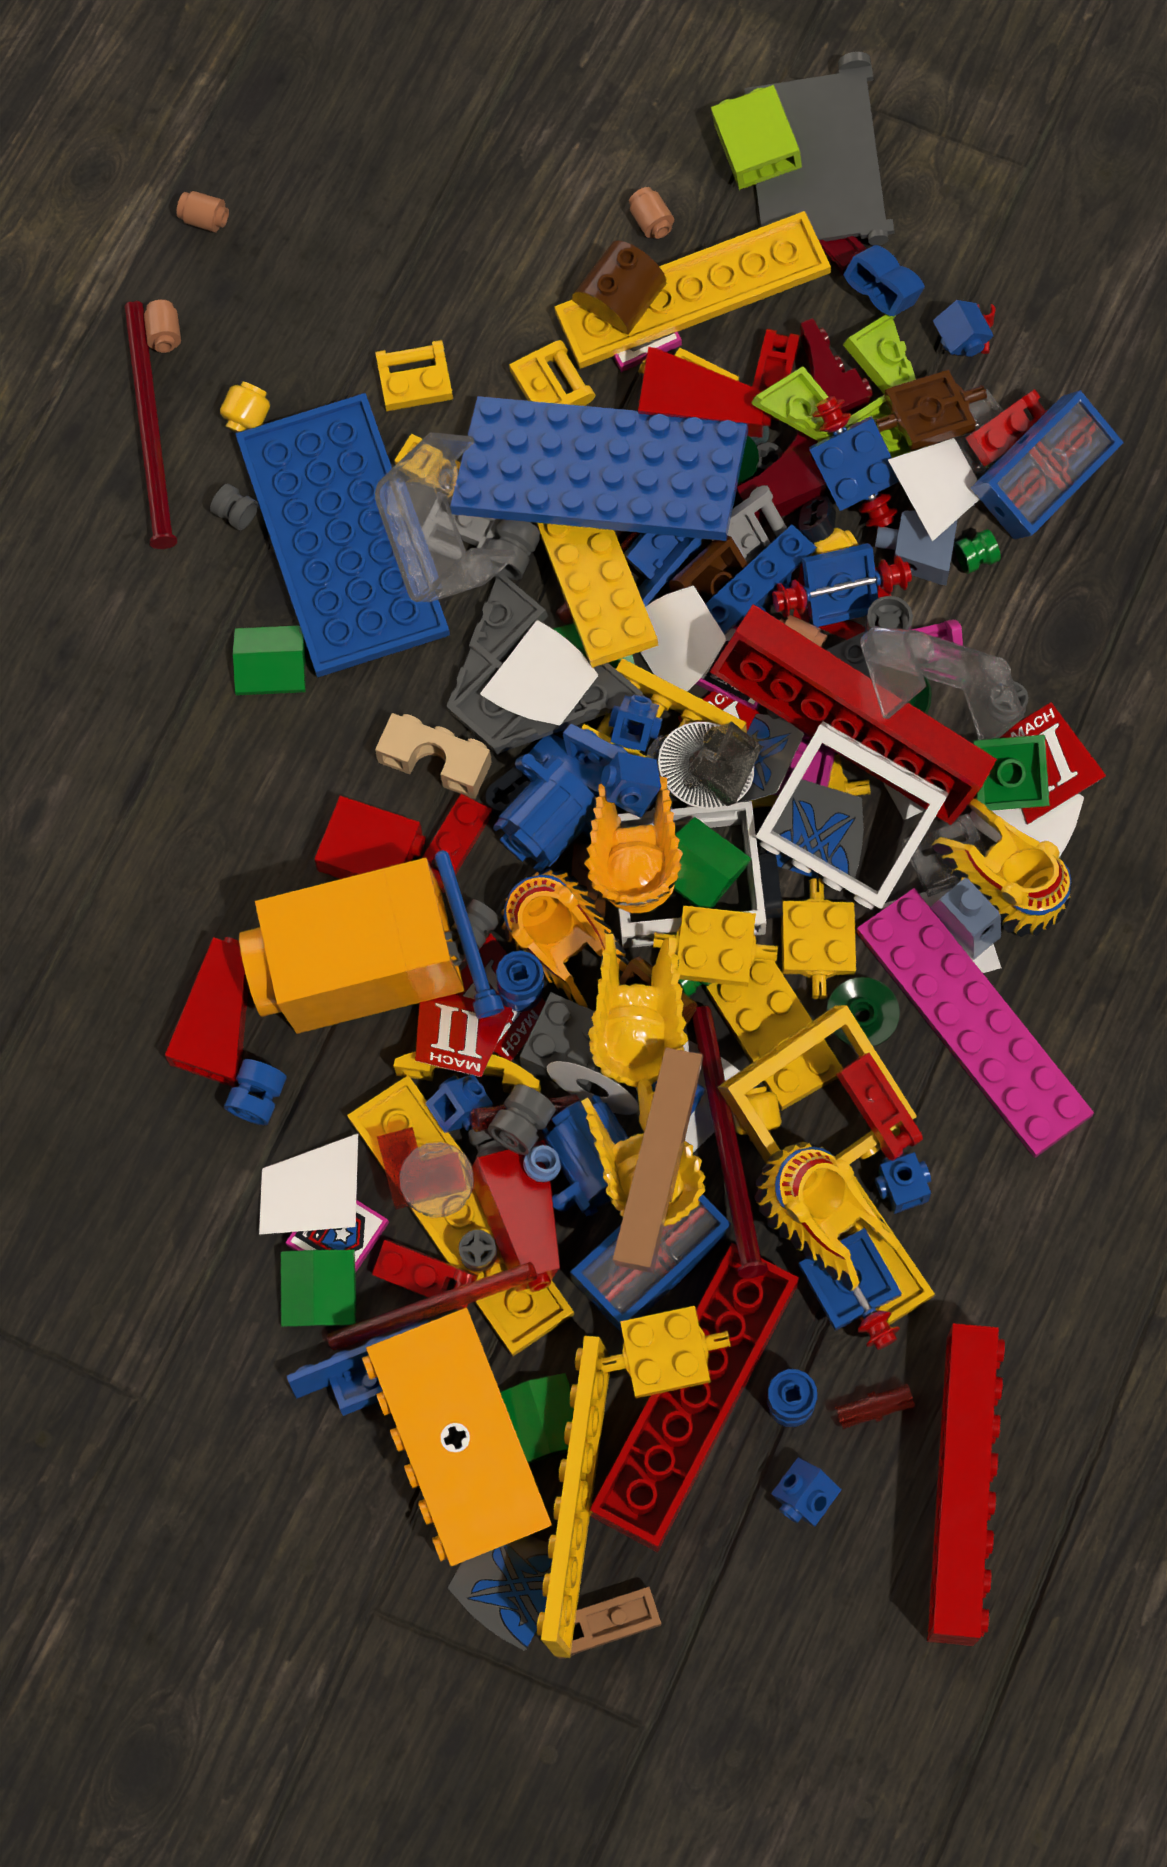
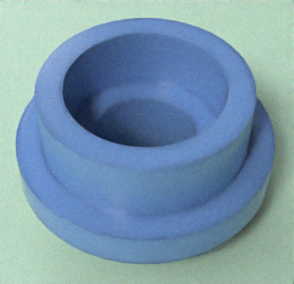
[523,1145,561,1182]

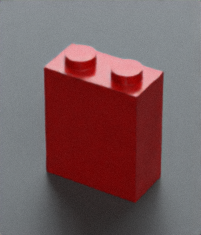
[314,796,426,879]

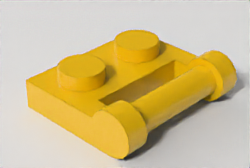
[375,340,453,411]
[509,340,596,406]

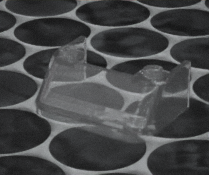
[375,432,516,602]
[860,626,1025,740]

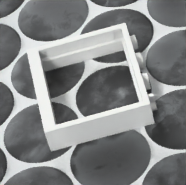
[756,721,948,909]
[618,801,766,948]

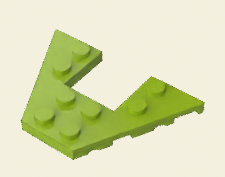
[751,314,933,458]

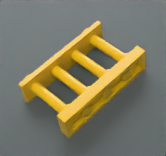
[581,658,747,778]

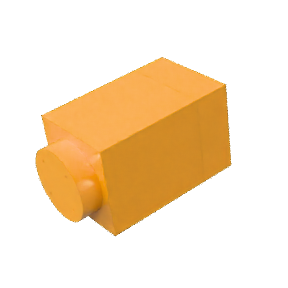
[239,858,464,1034]

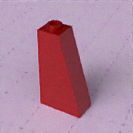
[638,347,772,438]
[165,937,249,1087]
[468,1140,560,1292]

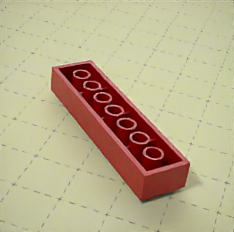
[710,604,997,825]
[589,1243,799,1553]
[927,1323,1005,1646]

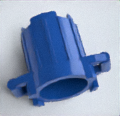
[493,754,596,872]
[542,1095,629,1216]

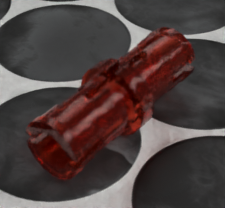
[835,1384,915,1430]

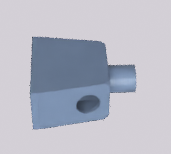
[875,511,958,586]
[930,877,1001,960]

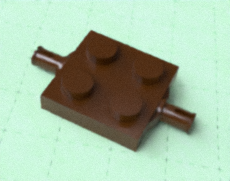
[874,369,987,451]

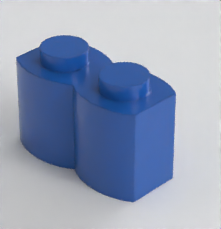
[843,245,925,316]

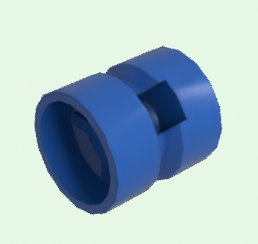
[496,951,544,1012]
[224,1059,287,1125]
[767,1369,817,1427]

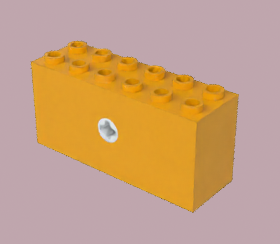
[362,1307,552,1567]

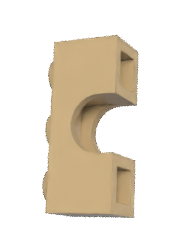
[375,713,492,799]

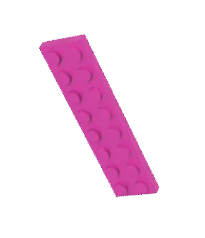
[856,888,1094,1158]

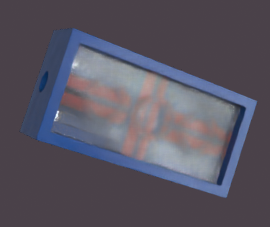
[971,390,1124,540]
[571,1194,731,1334]

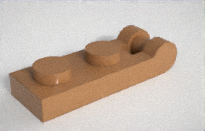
[558,1587,661,1659]

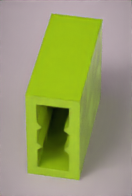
[711,85,802,190]

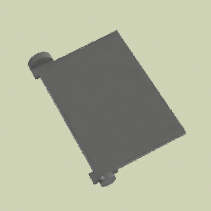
[744,52,895,246]

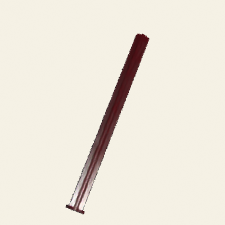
[125,300,177,549]
[692,1005,768,1278]

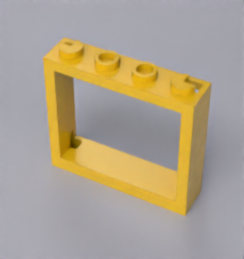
[718,1005,917,1164]

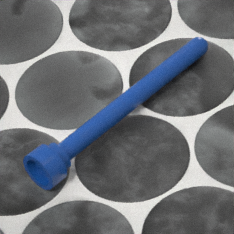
[435,850,505,1019]

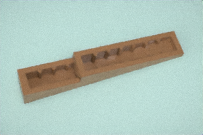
[613,1048,703,1273]

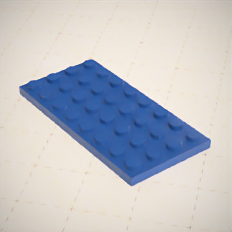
[235,393,450,678]
[450,396,748,541]

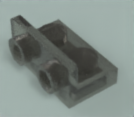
[684,721,762,806]

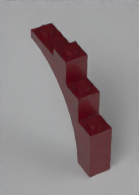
[735,318,873,526]

